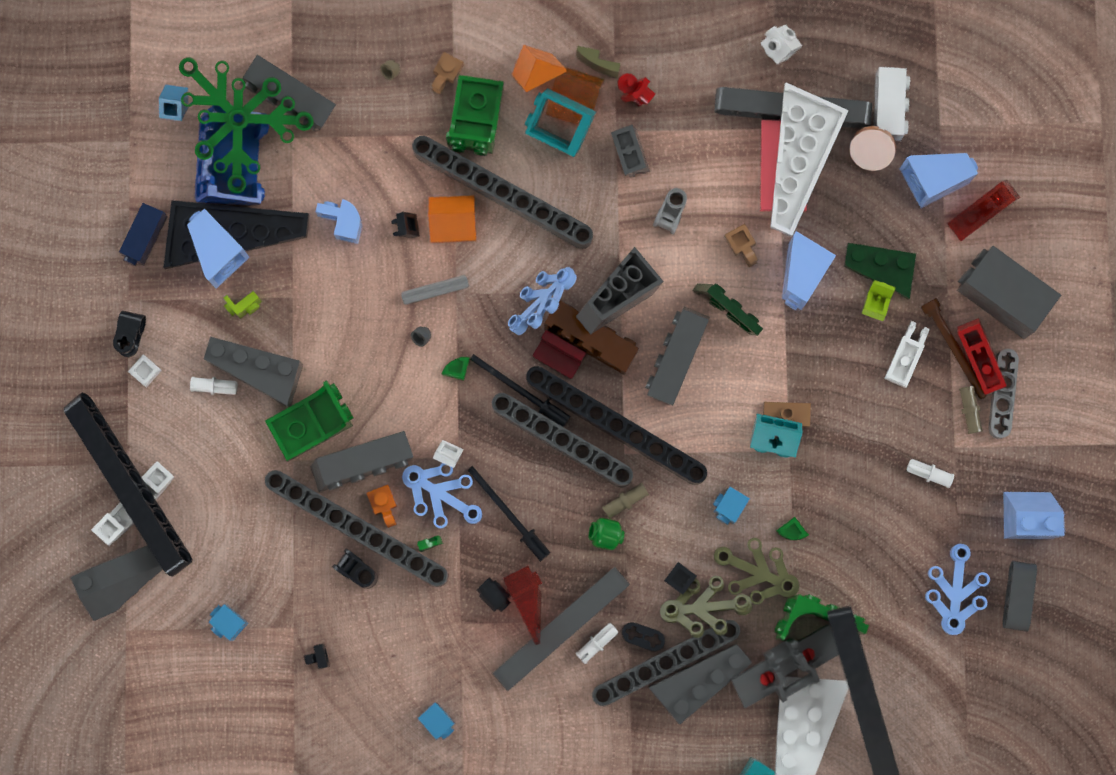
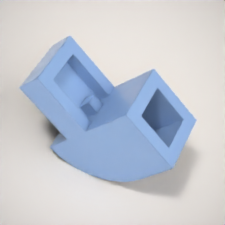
[316,199,362,244]

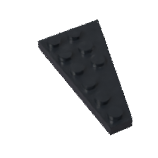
[163,200,310,269]

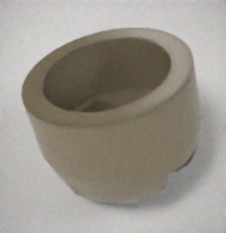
[380,60,400,80]

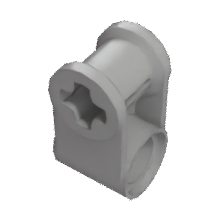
[653,188,687,235]

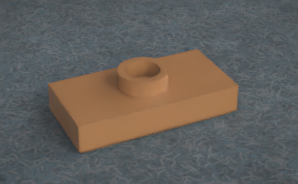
[763,402,811,427]

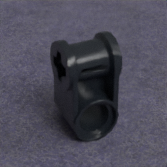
[113,310,146,357]
[332,548,378,589]

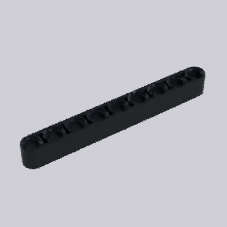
[526,366,707,485]
[63,392,192,577]
[827,605,900,775]

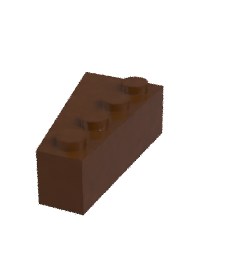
[544,300,639,376]

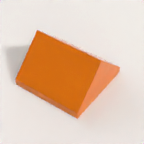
[512,44,567,92]
[428,195,476,243]

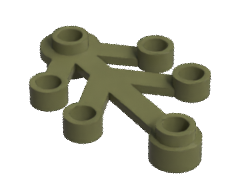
[714,538,800,605]
[660,576,752,638]

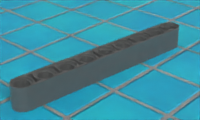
[412,136,593,249]
[265,470,448,587]

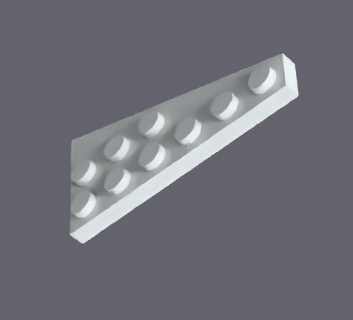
[770,82,849,237]
[775,677,849,775]

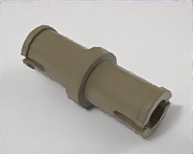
[959,386,983,434]
[602,482,649,519]

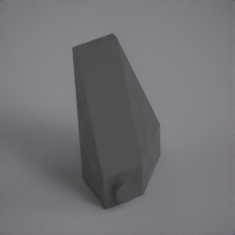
[70,545,163,621]

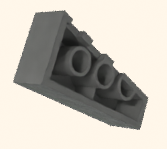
[240,55,336,130]
[645,306,710,406]
[310,431,413,493]

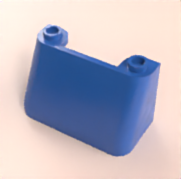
[195,106,269,205]

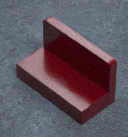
[533,330,586,379]

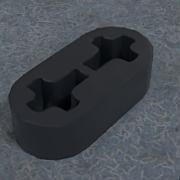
[621,622,665,651]

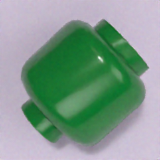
[588,518,625,550]

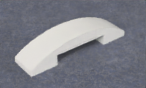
[91,461,174,546]

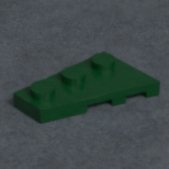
[844,243,916,300]
[692,283,763,336]

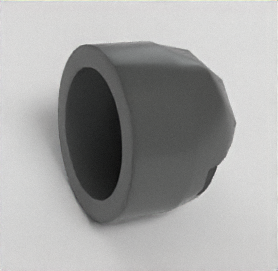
[411,326,431,347]

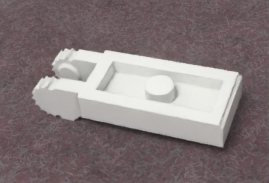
[884,321,929,388]

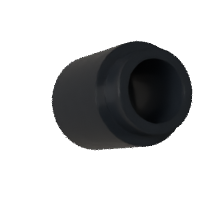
[476,577,511,612]

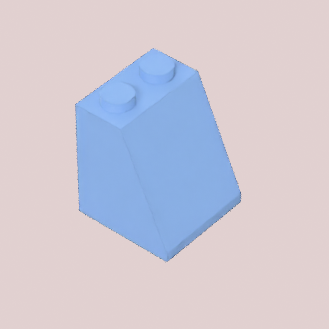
[899,153,978,208]
[187,209,250,289]
[782,231,836,310]
[1003,492,1064,539]

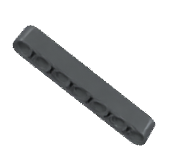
[714,87,872,129]
[492,393,633,487]
[492,567,630,692]
[592,620,740,706]

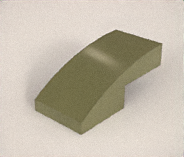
[576,46,620,78]

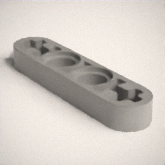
[988,349,1019,439]

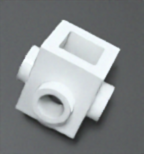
[760,25,802,64]

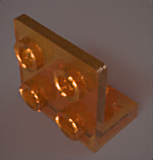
[546,66,605,125]

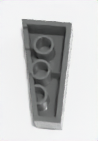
[576,247,664,334]
[204,337,303,407]
[648,644,752,724]

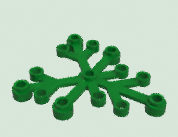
[179,57,313,193]

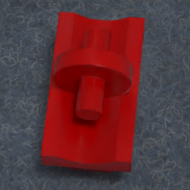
[617,73,656,107]

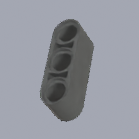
[1003,561,1037,632]

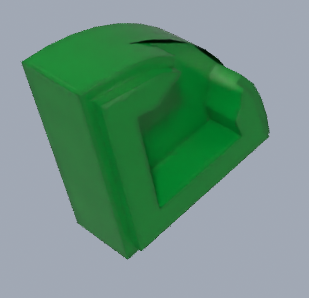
[442,357,470,381]
[776,517,809,540]
[417,535,443,552]

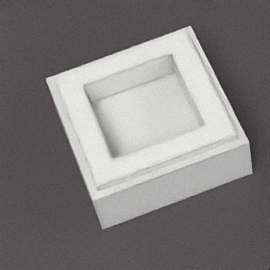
[128,354,162,388]
[433,440,463,468]

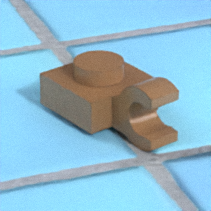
[432,52,464,94]
[724,224,758,268]

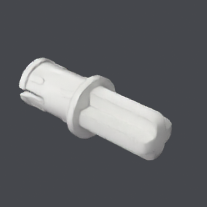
[190,377,238,395]
[907,459,954,488]
[575,623,618,664]

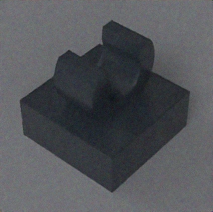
[391,212,420,238]
[664,562,697,595]
[304,644,330,669]

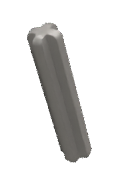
[401,275,469,305]

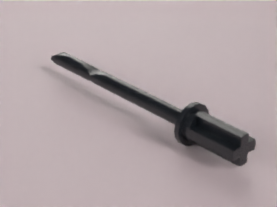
[470,354,571,428]
[468,466,551,562]

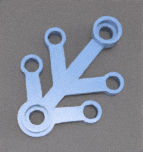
[508,267,577,335]
[402,463,482,529]
[925,544,990,635]

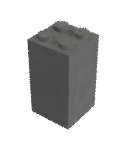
[957,246,1062,339]

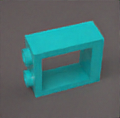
[524,88,596,157]

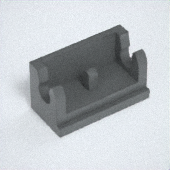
[611,125,650,177]

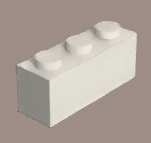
[874,67,910,141]

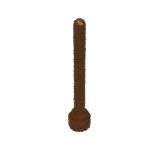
[921,298,987,399]

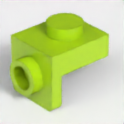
[861,280,895,321]
[223,291,262,319]

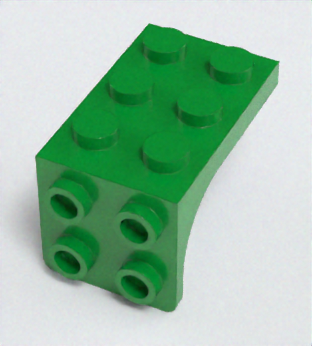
[446,75,504,156]
[265,380,354,462]
[774,594,870,641]

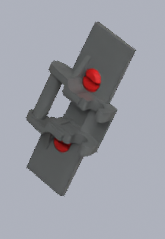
[731,624,839,708]

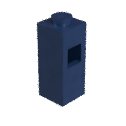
[119,203,168,266]

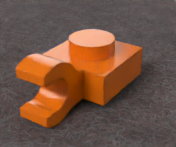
[366,484,397,528]

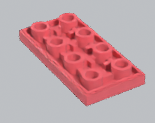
[760,120,807,212]

